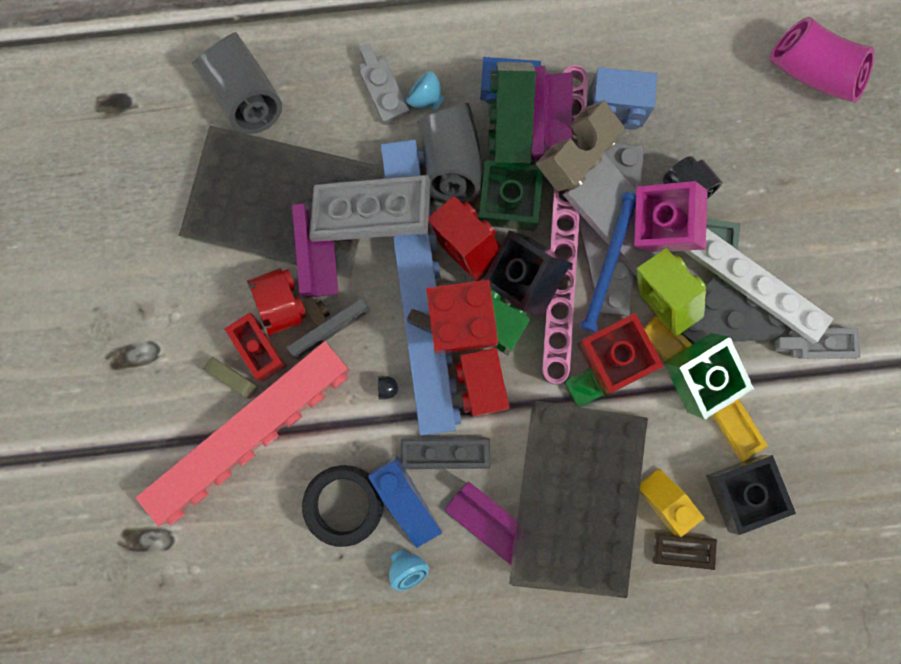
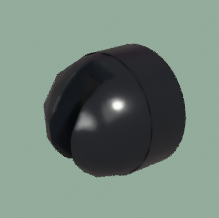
[378,376,398,400]

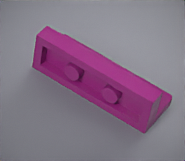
[532,66,573,162]
[292,204,339,298]
[445,481,540,567]

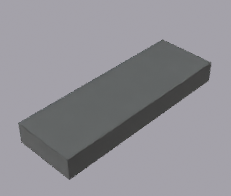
[287,298,370,359]
[401,439,490,469]

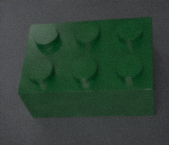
[488,62,536,163]

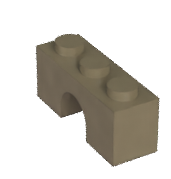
[536,100,625,192]

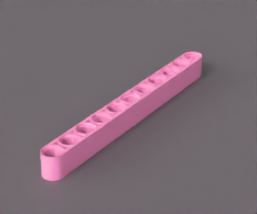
[542,65,588,385]

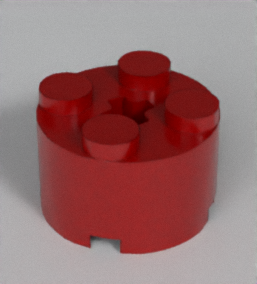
[247,268,306,336]

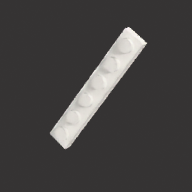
[684,228,834,344]

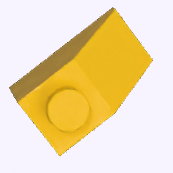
[635,468,704,537]

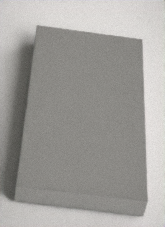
[563,153,659,277]
[309,175,430,242]

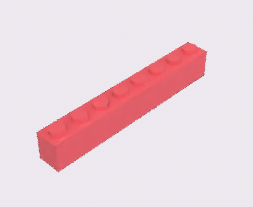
[135,341,351,526]

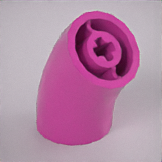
[770,17,875,103]

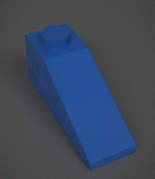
[368,455,442,548]

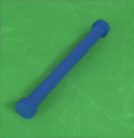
[579,192,636,333]

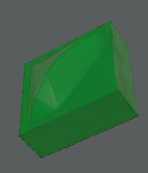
[564,368,605,408]

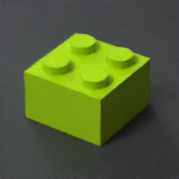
[637,248,706,337]

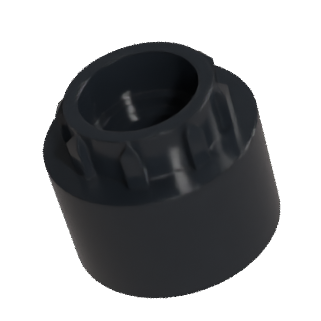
[663,156,723,199]

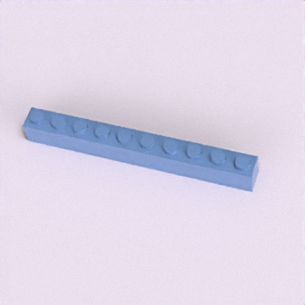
[381,140,461,436]

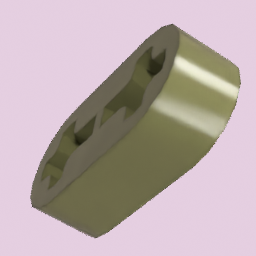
[203,356,259,399]

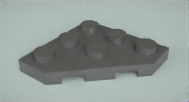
[680,274,788,344]

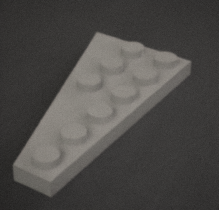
[573,139,644,317]

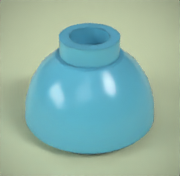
[406,71,445,110]
[389,549,430,591]

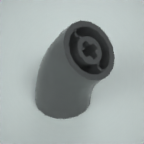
[192,32,282,134]
[417,103,481,204]

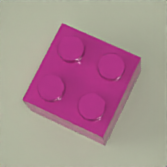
[634,181,707,253]

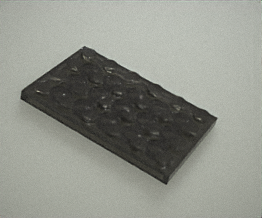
[179,125,378,278]
[509,400,648,598]

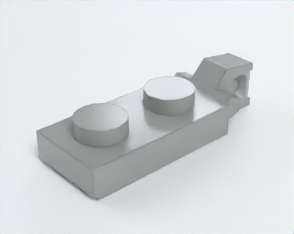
[359,43,410,125]
[773,328,860,359]

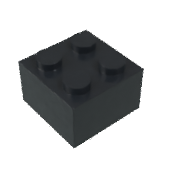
[483,230,571,316]
[706,455,796,535]

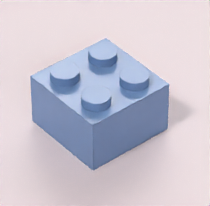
[588,67,658,130]

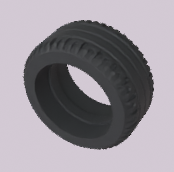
[302,465,384,547]

